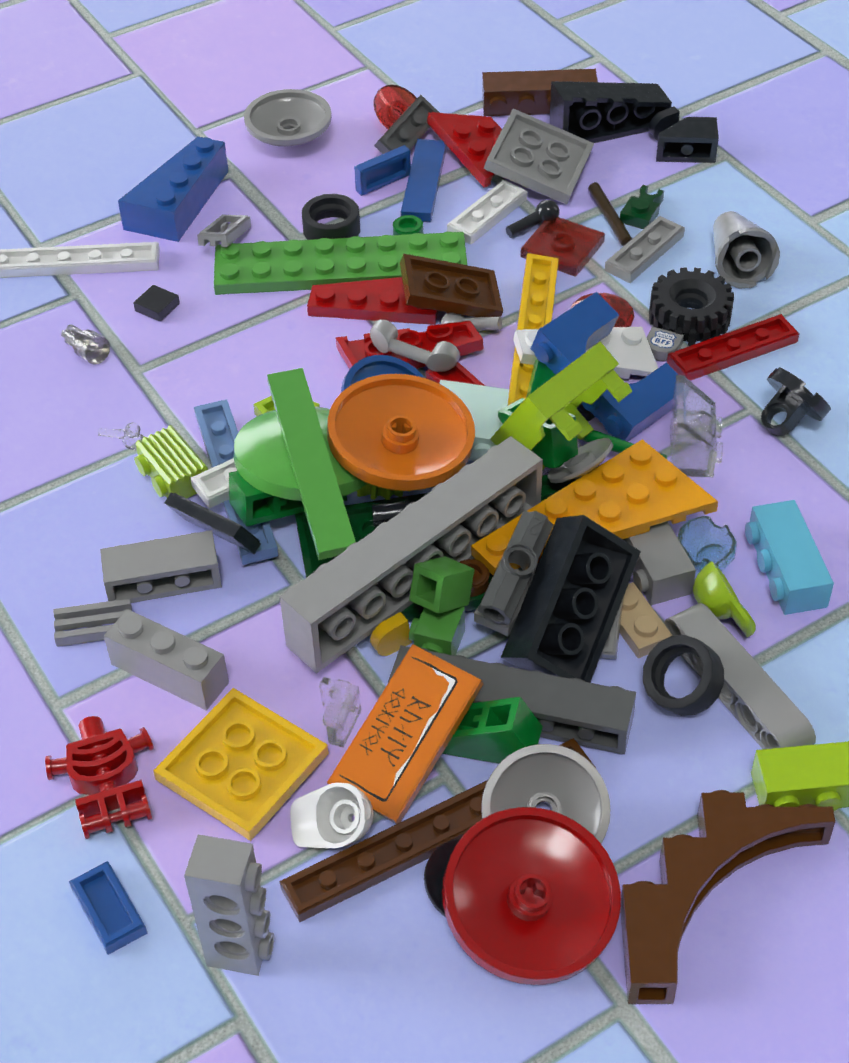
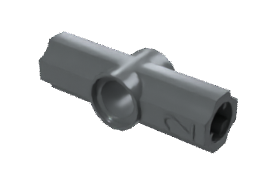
[478,511,554,625]

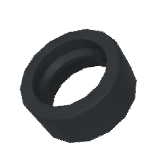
[302,193,361,240]
[643,635,724,716]

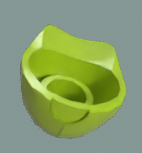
[693,561,756,637]

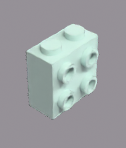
[440,380,509,461]

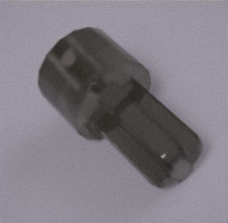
[61,324,110,365]

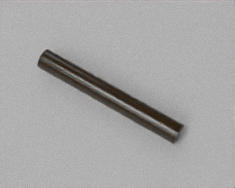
[588,182,632,246]

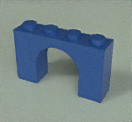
[530,291,690,441]

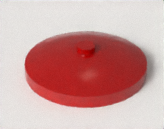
[442,807,621,985]

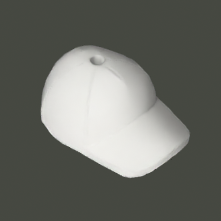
[290,783,374,849]

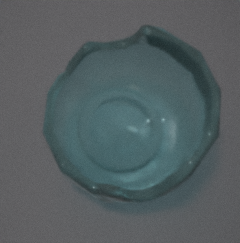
[677,516,737,572]

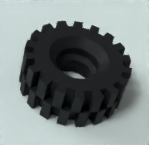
[649,267,734,346]

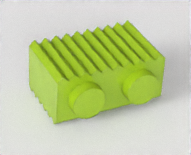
[134,425,208,498]

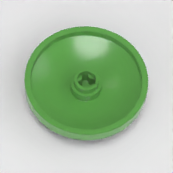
[234,407,368,501]

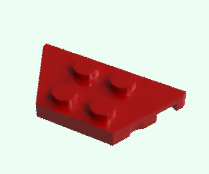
[427,112,502,188]

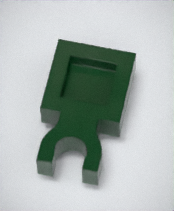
[620,185,664,229]

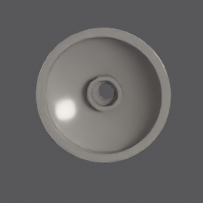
[244,89,332,147]
[481,744,611,844]

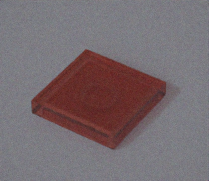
[520,217,605,277]

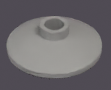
[548,438,613,483]

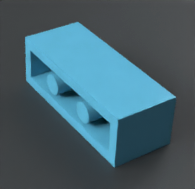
[745,500,834,615]

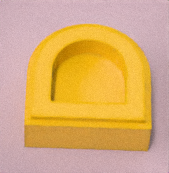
[370,612,412,656]

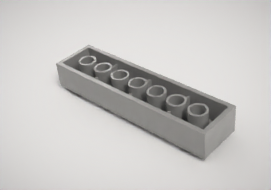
[279,436,543,674]

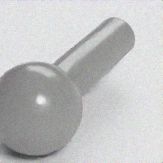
[441,313,502,330]

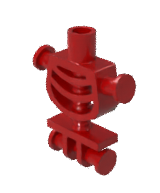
[45,716,154,839]

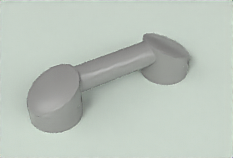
[370,320,460,372]

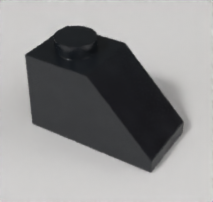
[656,117,719,163]

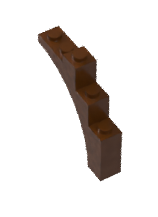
[620,790,836,1004]

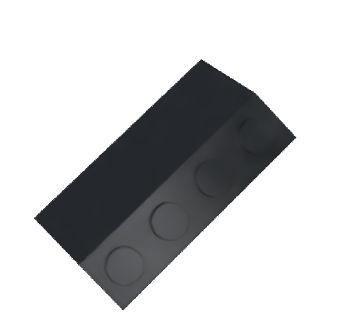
[501,515,641,683]

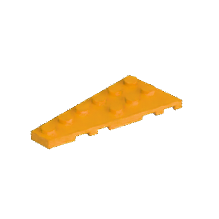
[471,439,718,575]

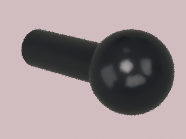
[506,200,560,238]

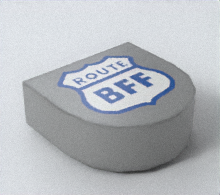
[647,327,684,361]

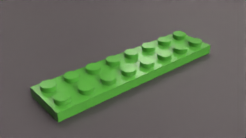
[214,231,467,295]

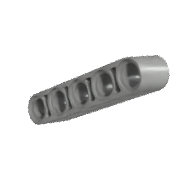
[664,603,816,749]

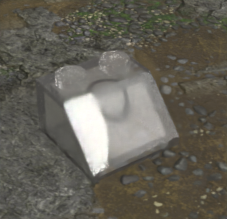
[670,375,723,478]

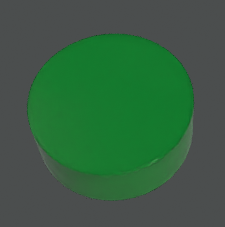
[393,215,424,235]

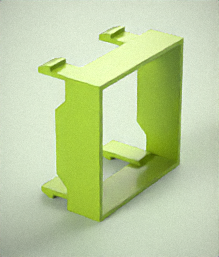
[490,342,632,470]

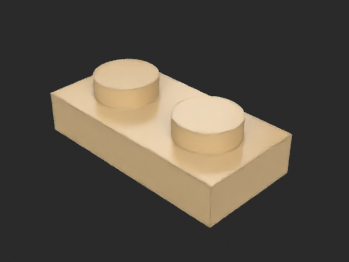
[620,582,673,658]

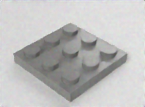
[483,108,594,205]

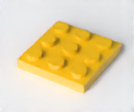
[153,688,329,841]

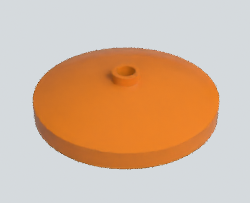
[327,374,475,491]

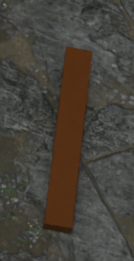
[279,738,596,923]

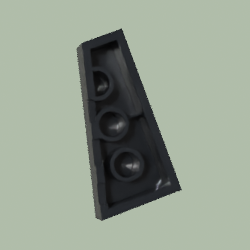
[549,81,672,143]

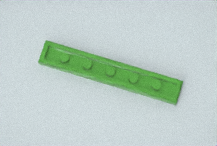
[267,368,356,560]

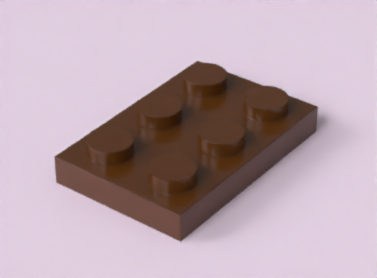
[400,253,503,317]

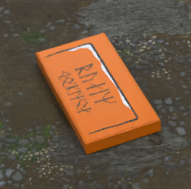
[327,644,484,824]

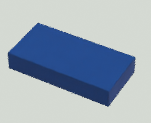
[354,145,411,196]
[68,861,148,955]

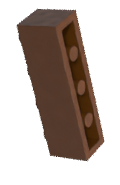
[482,69,598,116]

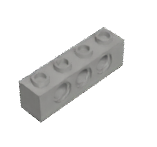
[184,834,275,976]

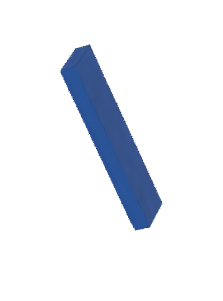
[401,139,446,222]

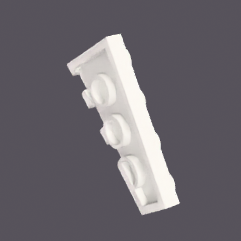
[513,327,658,379]

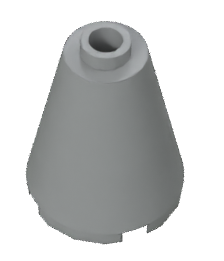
[713,211,780,288]

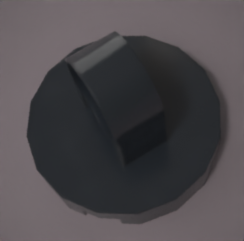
[761,367,831,436]

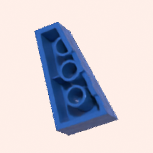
[118,137,229,242]

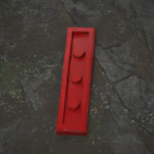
[667,314,800,382]

